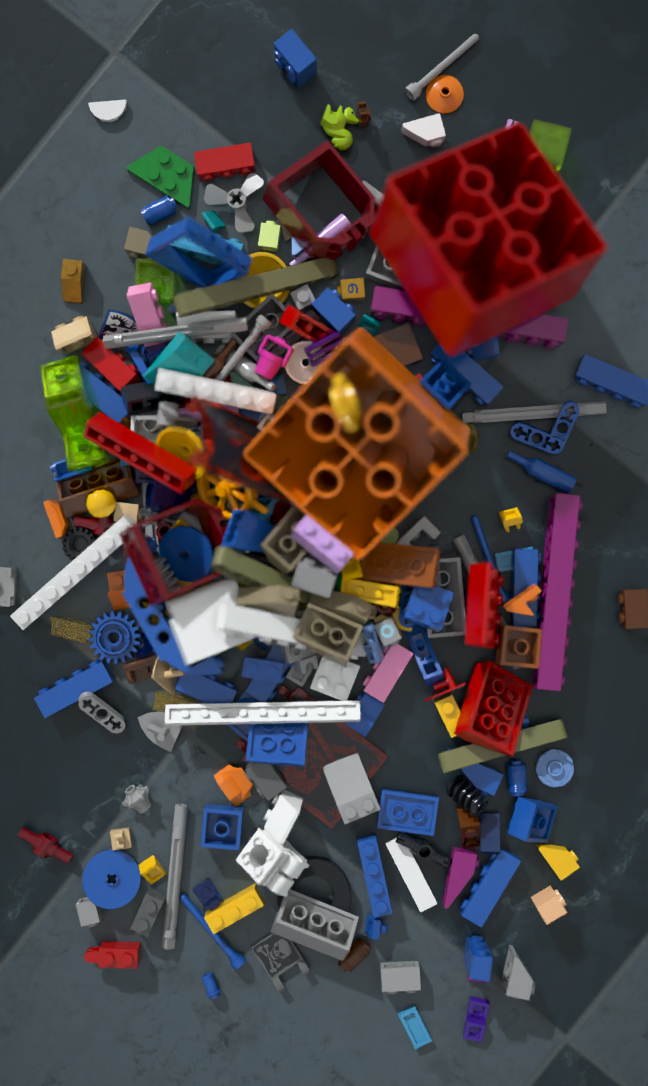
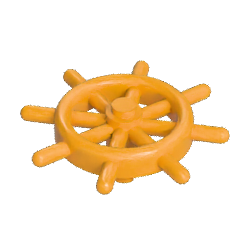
[189,441,268,523]

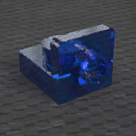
[135,633,154,660]
[192,877,221,912]

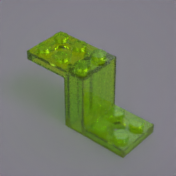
[40,355,107,472]

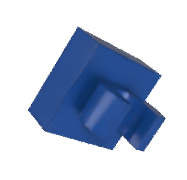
[365,914,388,940]

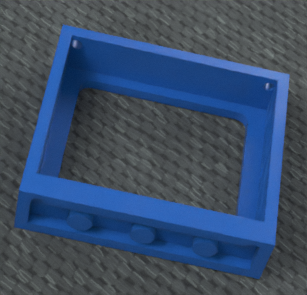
[145,216,252,288]

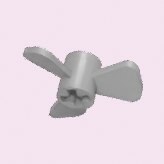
[204,173,264,233]
[134,402,198,429]

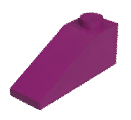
[442,846,479,909]

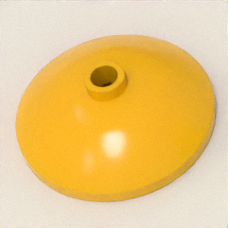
[239,252,290,309]
[155,426,208,480]

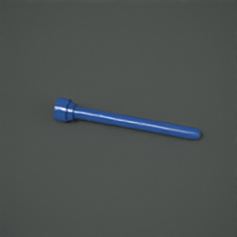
[471,515,511,603]
[179,894,246,970]

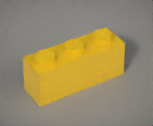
[204,883,265,934]

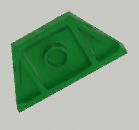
[126,146,194,209]

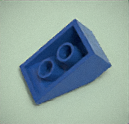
[419,357,471,410]

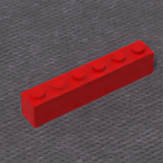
[83,412,198,494]

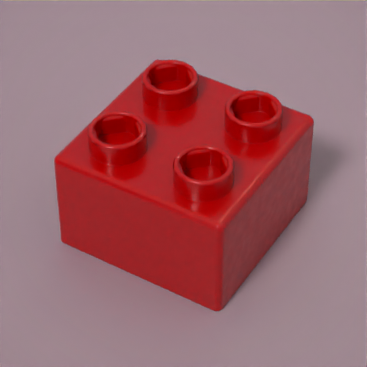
[370,123,607,356]

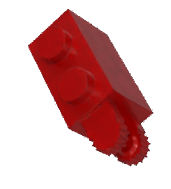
[84,941,141,969]

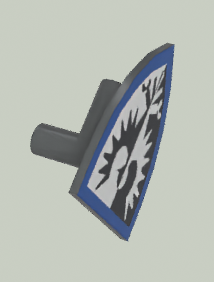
[97,308,139,339]

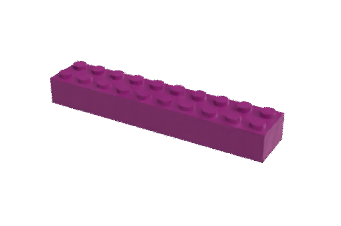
[370,286,568,350]
[531,493,582,691]

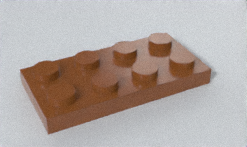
[358,542,441,589]

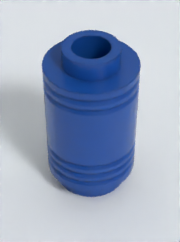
[141,195,177,225]
[507,759,527,796]

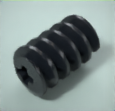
[447,774,489,817]

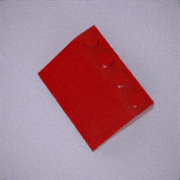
[454,660,533,756]

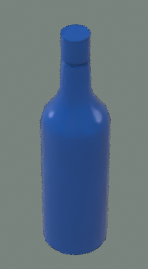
[506,451,577,494]

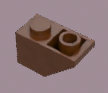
[457,807,481,848]

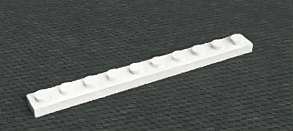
[165,701,360,726]

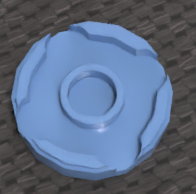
[535,748,574,787]

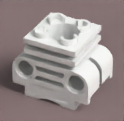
[236,828,309,897]

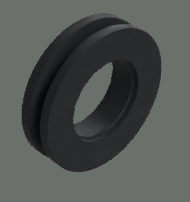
[277,856,350,912]

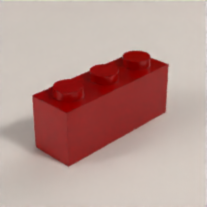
[194,142,256,182]
[279,305,342,352]
[81,337,141,391]

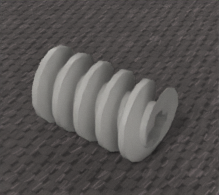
[154,557,182,594]

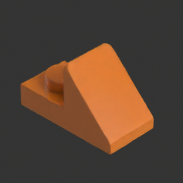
[107,570,130,611]
[502,583,542,616]

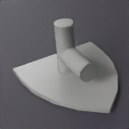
[138,711,183,752]

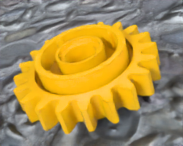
[331,373,361,432]

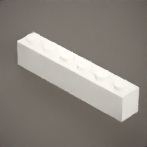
[155,368,276,414]

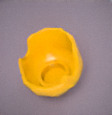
[86,489,116,518]

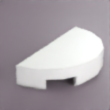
[88,100,127,122]

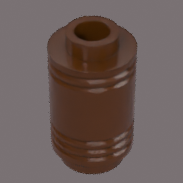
[338,938,372,972]

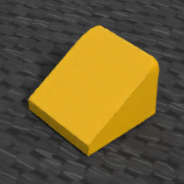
[139,855,167,885]

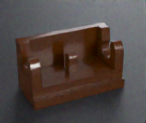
[123,654,158,684]

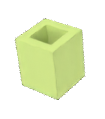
[258,221,281,253]

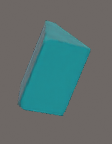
[202,210,225,233]

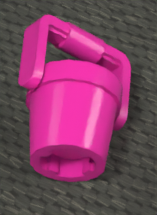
[255,335,294,380]

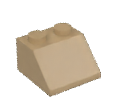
[51,316,97,355]

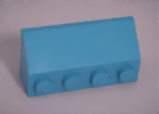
[167,225,245,265]

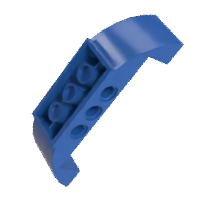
[122,535,226,676]

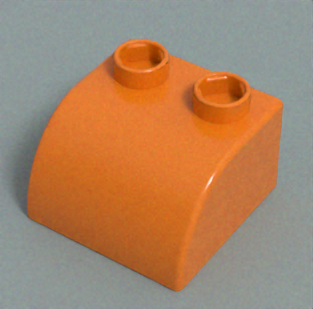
[244,328,471,560]

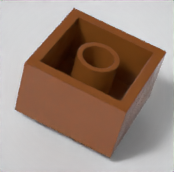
[495,625,543,669]

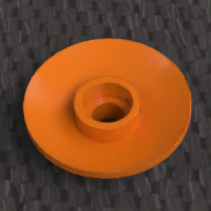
[425,75,464,114]

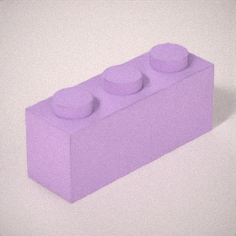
[291,515,353,574]

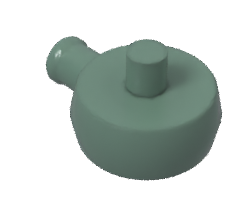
[273,394,290,413]

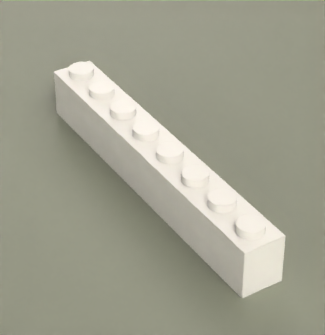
[10,513,137,630]
[216,604,368,660]

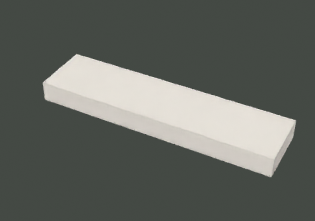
[386,836,437,913]

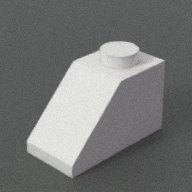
[402,113,446,147]

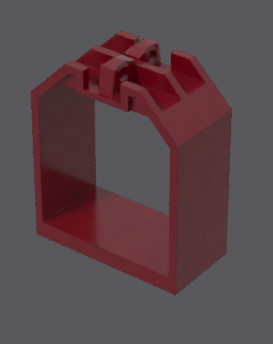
[262,140,375,260]
[119,499,236,606]

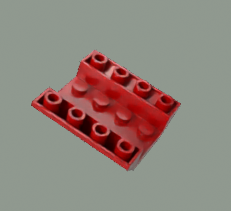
[465,563,504,649]

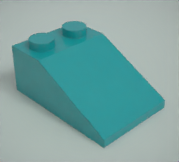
[143,331,215,384]

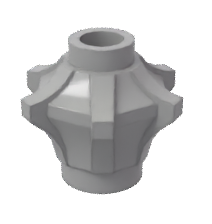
[122,784,151,813]

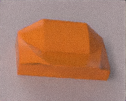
[43,500,71,538]
[214,763,253,807]

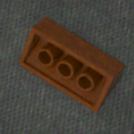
[56,458,140,518]

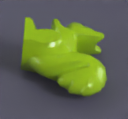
[320,104,359,151]

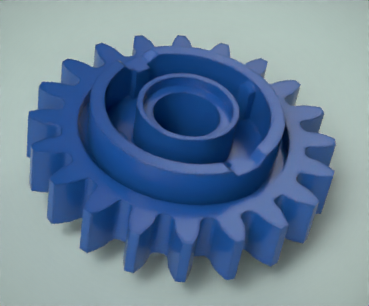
[88,611,142,664]

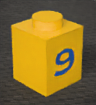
[337,278,365,302]

